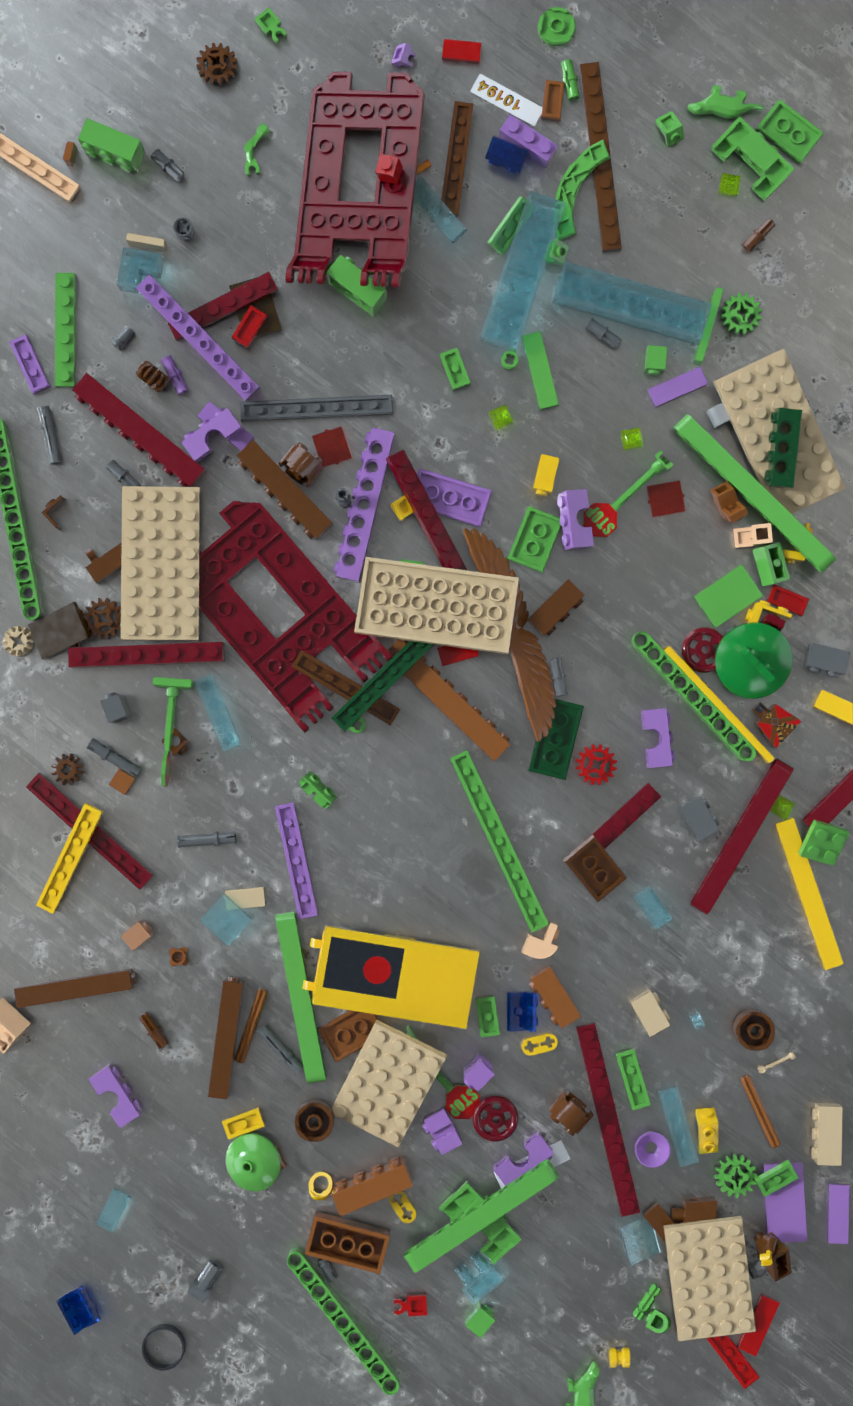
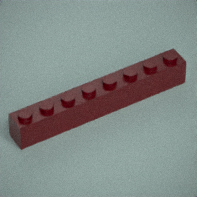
[72,372,207,487]
[68,642,225,668]

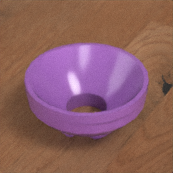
[635,1132,670,1168]

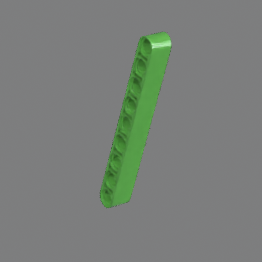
[631,631,756,761]
[275,911,327,1084]
[403,1159,560,1273]
[287,1247,400,1395]

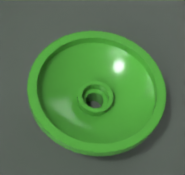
[226,1133,281,1192]

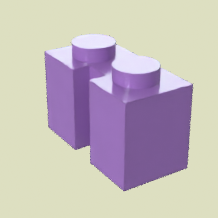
[422,1106,463,1155]

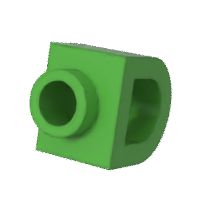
[645,1309,671,1334]

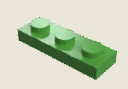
[487,196,535,255]
[615,1048,651,1111]

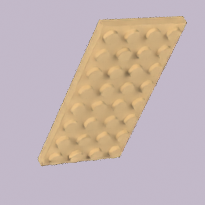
[713,348,845,514]
[121,486,200,641]
[354,557,519,654]

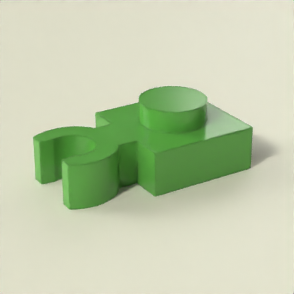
[254,7,287,44]

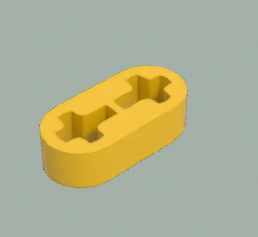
[521,1032,558,1056]
[388,1191,416,1223]

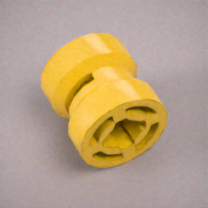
[609,1347,630,1368]

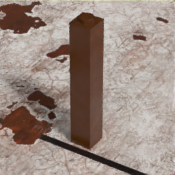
[14,968,137,1008]
[208,976,244,1100]

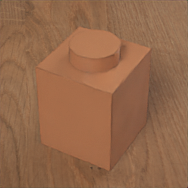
[121,920,153,951]

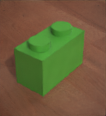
[752,542,790,586]

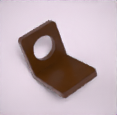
[41,495,66,531]
[162,728,190,756]

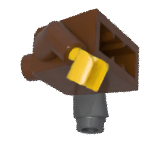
[748,1232,792,1282]

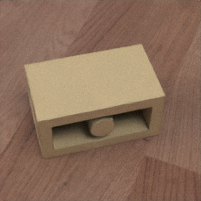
[629,990,670,1037]

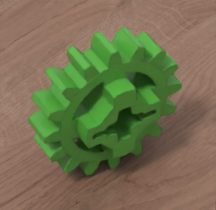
[720,292,763,335]
[714,1154,758,1198]

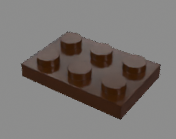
[563,835,627,902]

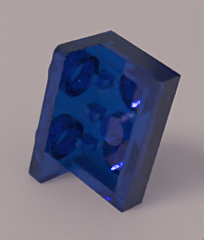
[485,135,529,174]
[507,991,538,1032]
[56,1285,101,1335]

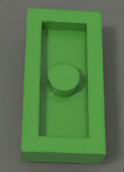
[439,348,471,391]
[475,996,500,1038]
[754,1160,798,1197]

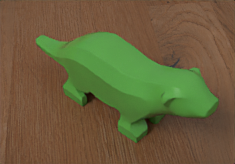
[687,85,764,119]
[566,1361,600,1406]

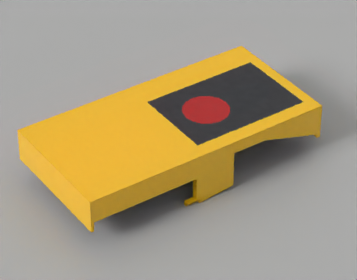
[302,925,479,1029]

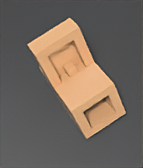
[733,523,774,548]
[522,921,560,959]

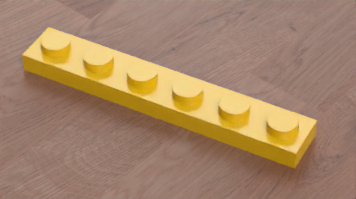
[36,803,104,914]

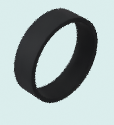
[142,1324,186,1371]

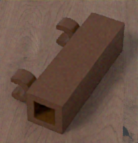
[85,542,122,584]

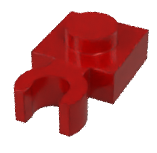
[394,1294,427,1316]

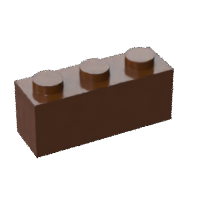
[527,579,584,637]

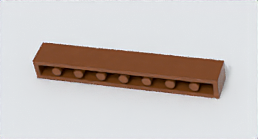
[387,639,510,761]

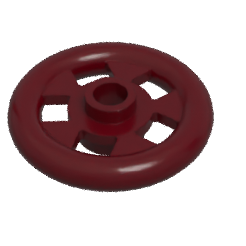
[682,627,723,673]
[473,1096,519,1142]

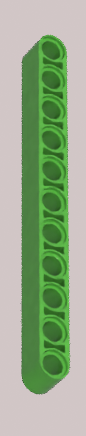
[673,414,836,573]
[0,418,43,622]

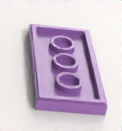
[417,468,492,528]
[763,1162,807,1243]

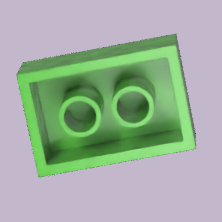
[78,118,146,173]
[326,255,387,317]

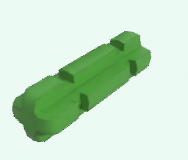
[633,1284,662,1320]

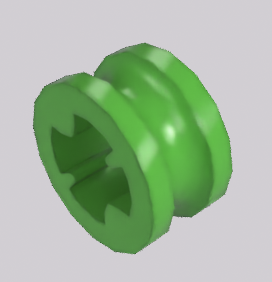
[501,351,519,370]

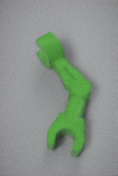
[244,123,270,176]

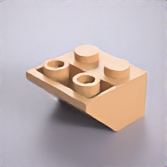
[0,997,31,1054]

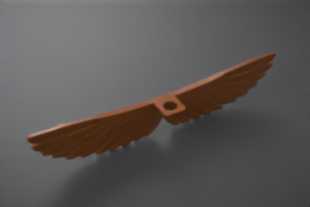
[463,528,556,741]

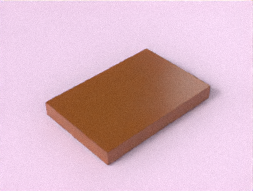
[317,1010,379,1062]

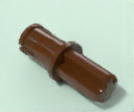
[742,218,776,253]
[139,1012,169,1049]

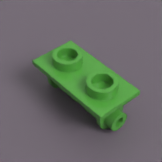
[299,771,337,809]

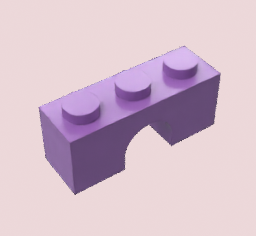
[499,114,558,168]
[181,408,244,462]
[557,489,594,550]
[641,708,675,768]
[463,1052,495,1091]
[88,1064,142,1128]
[493,1131,554,1186]

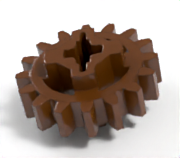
[196,43,238,86]
[83,598,121,639]

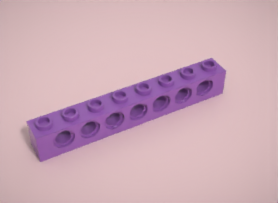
[136,274,260,401]
[334,427,395,583]

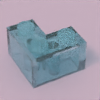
[117,247,164,294]

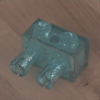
[454,1251,506,1306]

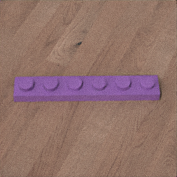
[275,802,318,919]

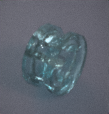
[689,1011,706,1031]

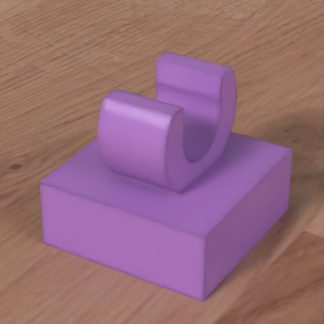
[391,43,416,67]

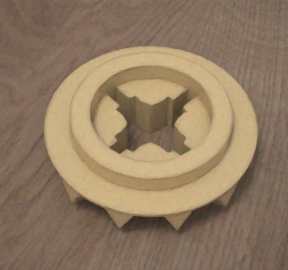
[3,626,34,657]

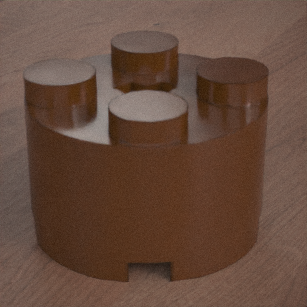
[279,442,323,487]
[732,1009,775,1051]
[549,1090,594,1136]
[295,1099,335,1142]

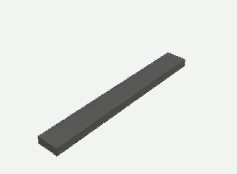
[240,394,393,422]

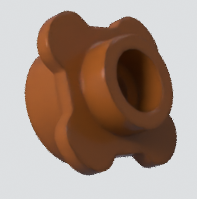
[169,947,189,967]

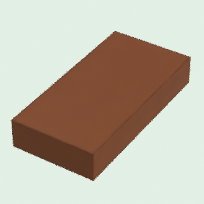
[541,80,565,122]

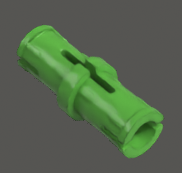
[561,59,580,101]

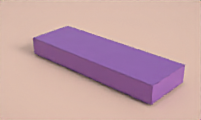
[9,334,51,395]
[648,366,708,408]
[197,402,254,451]
[828,1183,850,1244]

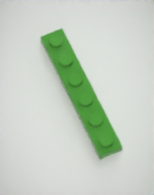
[55,273,76,387]

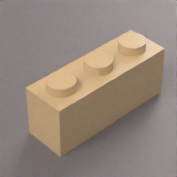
[811,1103,843,1166]

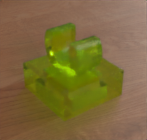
[718,173,741,196]
[488,404,513,430]
[620,427,643,451]
[770,794,795,820]

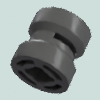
[173,217,195,241]

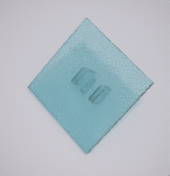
[200,893,252,946]
[619,1217,661,1266]

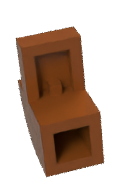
[710,481,748,523]

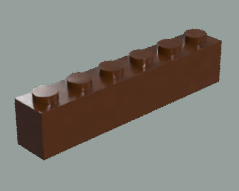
[236,440,333,540]

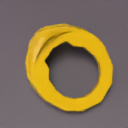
[308,1172,334,1201]

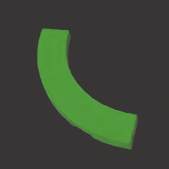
[554,140,610,241]

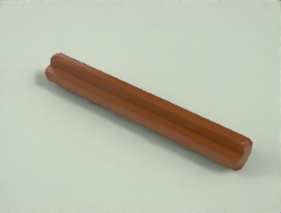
[234,989,268,1063]
[740,1075,781,1148]

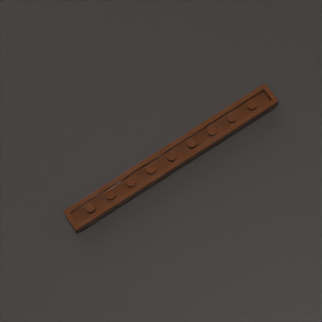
[580,62,622,252]

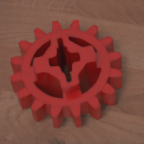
[575,744,617,785]

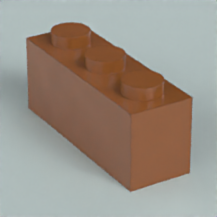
[529,965,581,1029]

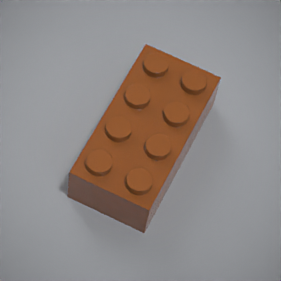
[331,1156,413,1217]
[305,1211,390,1274]

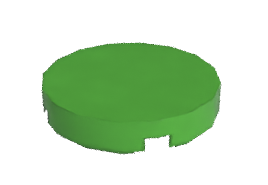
[538,7,576,46]

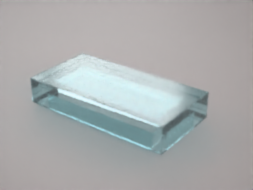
[95,1188,131,1233]

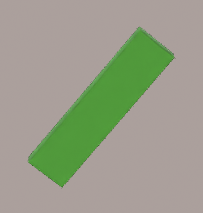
[693,287,724,366]
[522,331,559,410]

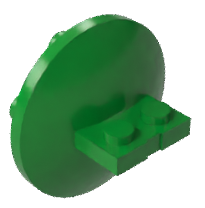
[715,622,793,699]

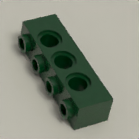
[764,408,802,488]

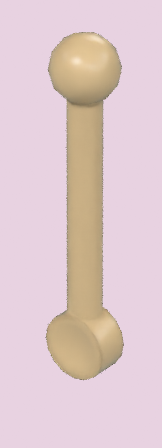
[758,1052,796,1074]

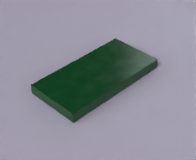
[528,698,584,780]

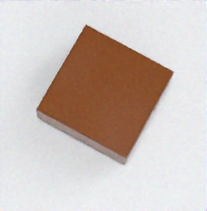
[63,141,77,167]
[109,769,136,795]

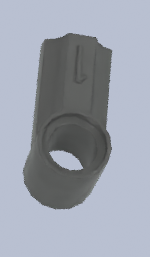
[187,1260,223,1303]

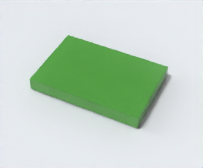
[755,99,824,164]
[507,506,561,573]
[694,564,763,628]

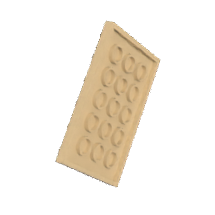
[331,1020,447,1147]
[664,1216,756,1341]

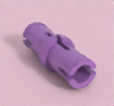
[160,355,189,395]

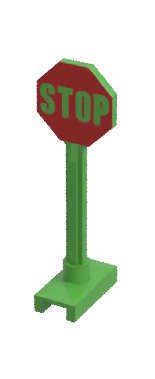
[583,450,674,537]
[153,677,194,787]
[406,1025,480,1119]

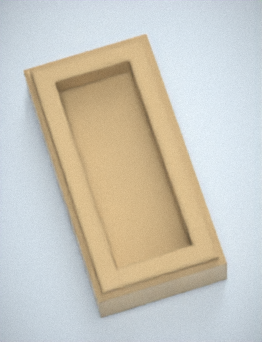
[126,233,167,252]
[225,887,266,910]

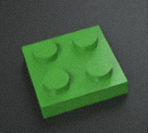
[798,820,850,866]

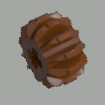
[136,361,169,392]
[51,753,84,786]

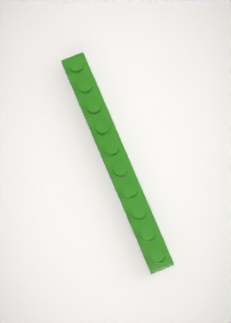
[450,750,549,933]

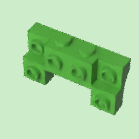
[711,116,794,201]
[439,1181,522,1265]

